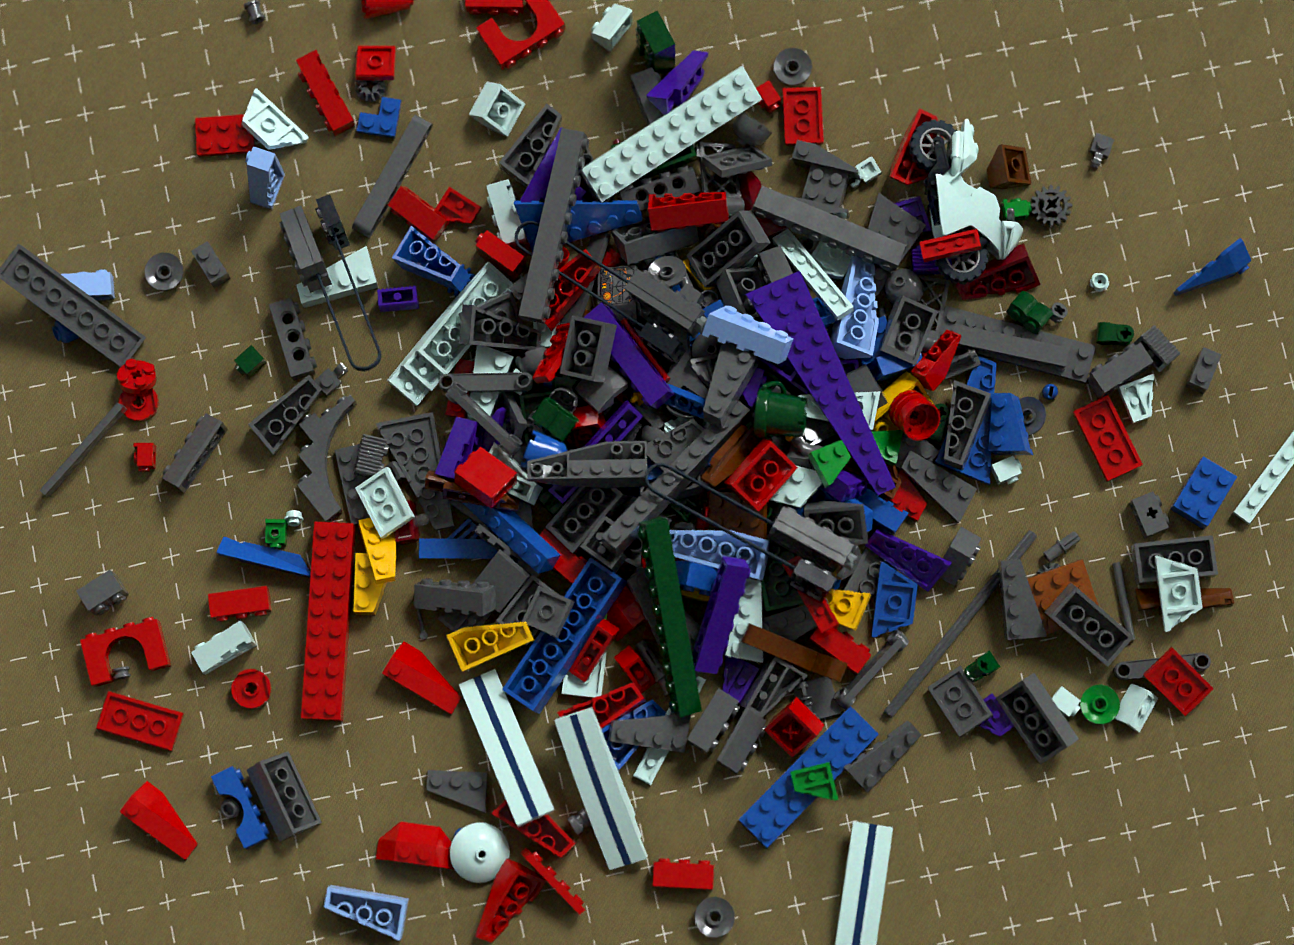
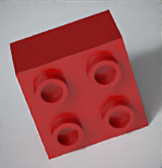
[764,697,824,757]

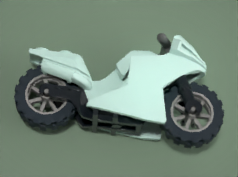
[909,119,1023,284]

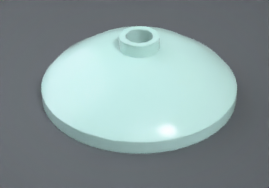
[450,823,510,883]

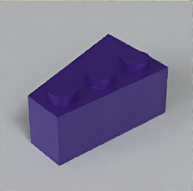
[435,417,485,479]

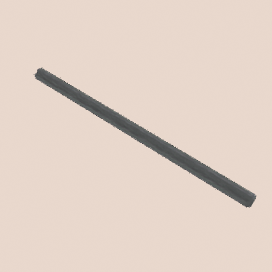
[884,530,1037,717]

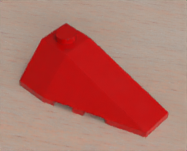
[475,858,546,943]

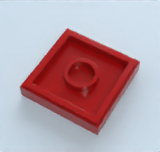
[355,46,396,80]

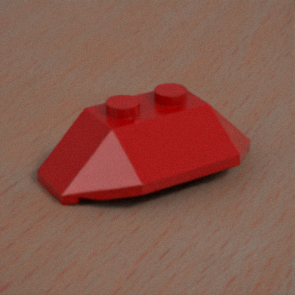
[890,108,943,185]
[376,821,455,870]

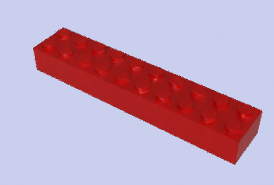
[301,521,356,722]

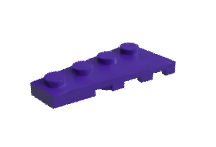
[865,529,952,592]

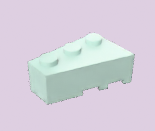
[486,179,528,247]
[191,621,257,675]

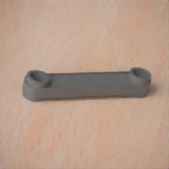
[439,373,534,393]
[446,382,522,456]
[833,629,909,709]
[1113,653,1211,680]

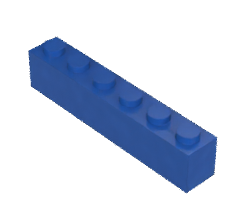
[462,502,561,574]

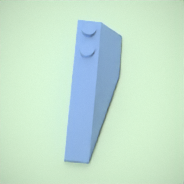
[830,255,879,359]
[670,530,769,581]

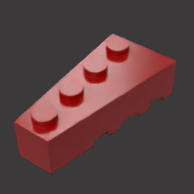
[296,50,356,136]
[545,249,601,332]
[491,800,576,858]

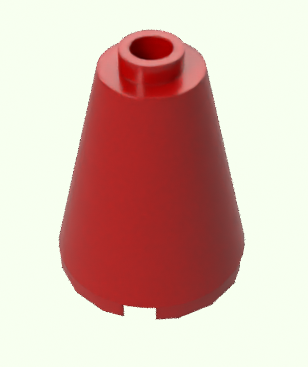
[361,0,414,19]

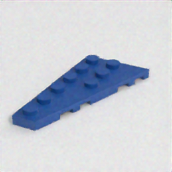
[514,201,643,252]
[935,356,996,485]

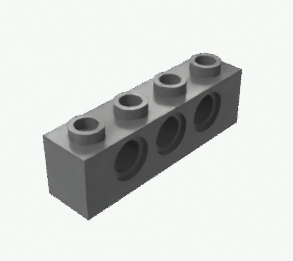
[619,165,700,210]
[269,298,317,381]

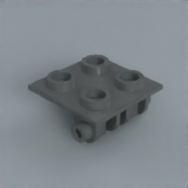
[793,677,840,719]

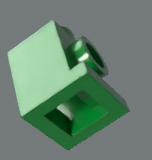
[1001,198,1031,221]
[265,519,287,549]

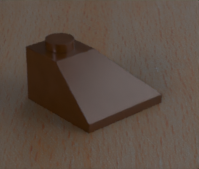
[987,144,1032,189]

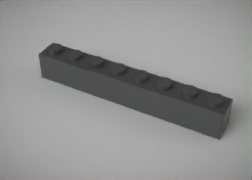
[751,186,906,271]

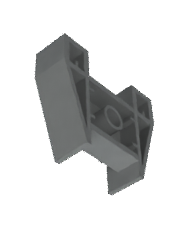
[786,140,861,219]

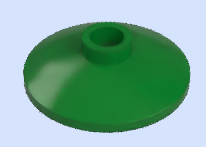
[1080,684,1120,724]

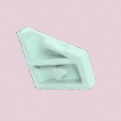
[1117,374,1154,424]

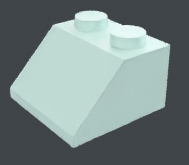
[591,4,633,51]
[469,82,525,137]

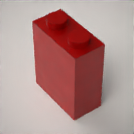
[475,230,526,280]
[454,447,517,509]

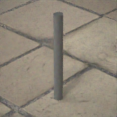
[1112,562,1135,640]

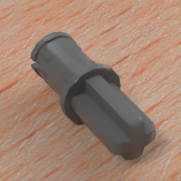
[1043,531,1080,562]

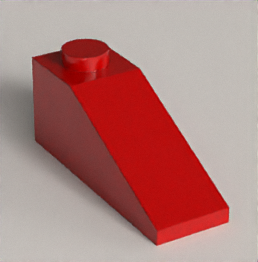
[569,618,620,682]

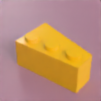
[354,553,397,615]

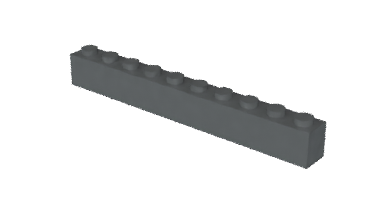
[519,128,589,324]
[601,401,751,557]

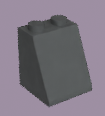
[473,550,530,615]

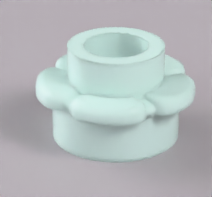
[1090,273,1109,292]
[284,510,304,526]

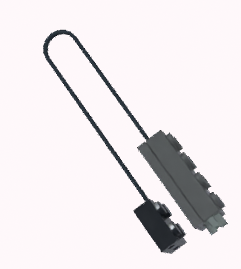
[279,194,382,371]
[515,221,707,364]
[645,463,858,603]

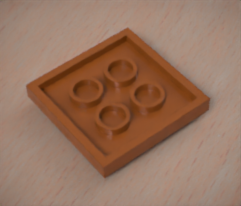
[1027,559,1099,635]

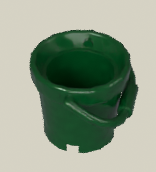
[754,381,808,442]

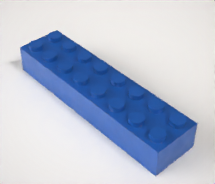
[502,557,627,714]
[738,706,879,849]

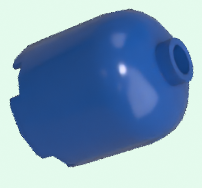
[520,430,567,469]

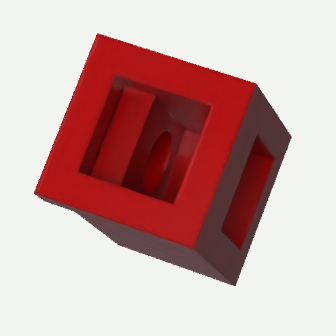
[756,80,781,113]
[133,443,156,472]

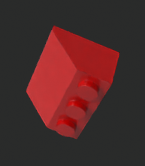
[724,439,798,512]

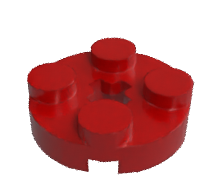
[117,359,157,394]
[119,388,159,422]
[231,669,272,709]

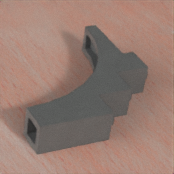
[659,283,708,399]
[297,395,357,522]

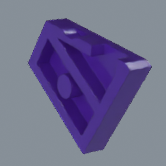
[723,655,760,704]
[979,693,1014,736]

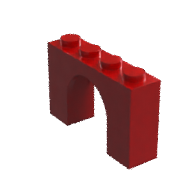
[476,0,566,70]
[80,617,171,687]

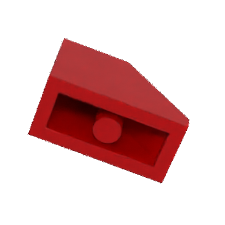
[614,646,655,693]

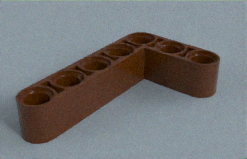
[741,623,848,682]

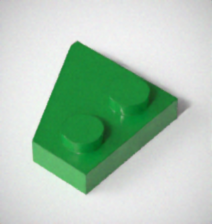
[871,430,903,466]
[808,440,851,488]
[790,762,839,801]

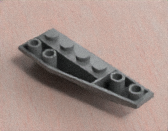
[527,441,647,488]

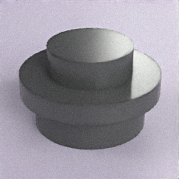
[221,798,240,818]

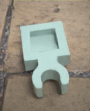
[851,156,882,188]

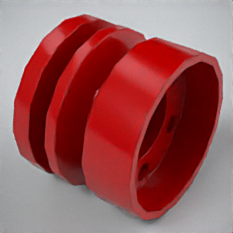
[889,390,941,440]

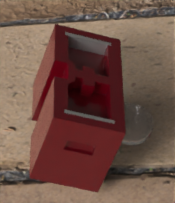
[394,500,429,545]

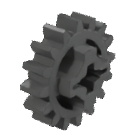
[1031,185,1072,228]

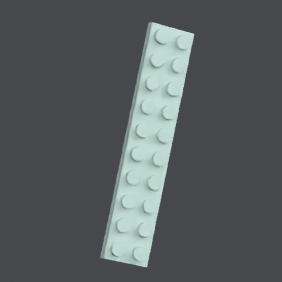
[580,66,762,202]

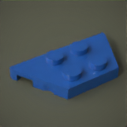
[871,561,918,637]

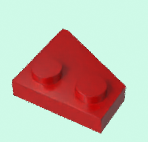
[435,187,482,224]
[885,470,927,522]

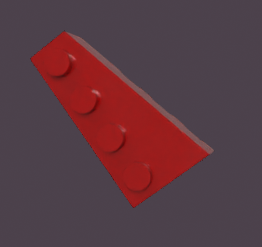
[648,192,729,232]
[557,683,646,729]

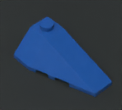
[1174,238,1252,296]
[601,699,666,770]

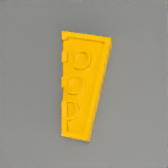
[358,518,396,585]
[797,588,871,631]

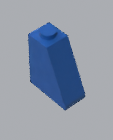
[867,354,922,384]

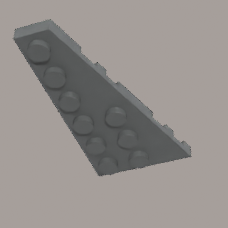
[868,193,926,298]

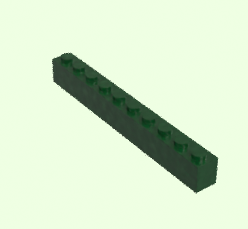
[638,517,702,717]

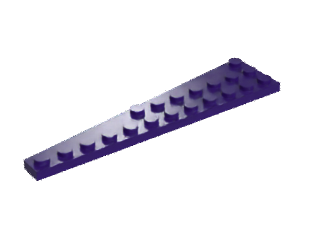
[745,271,896,496]

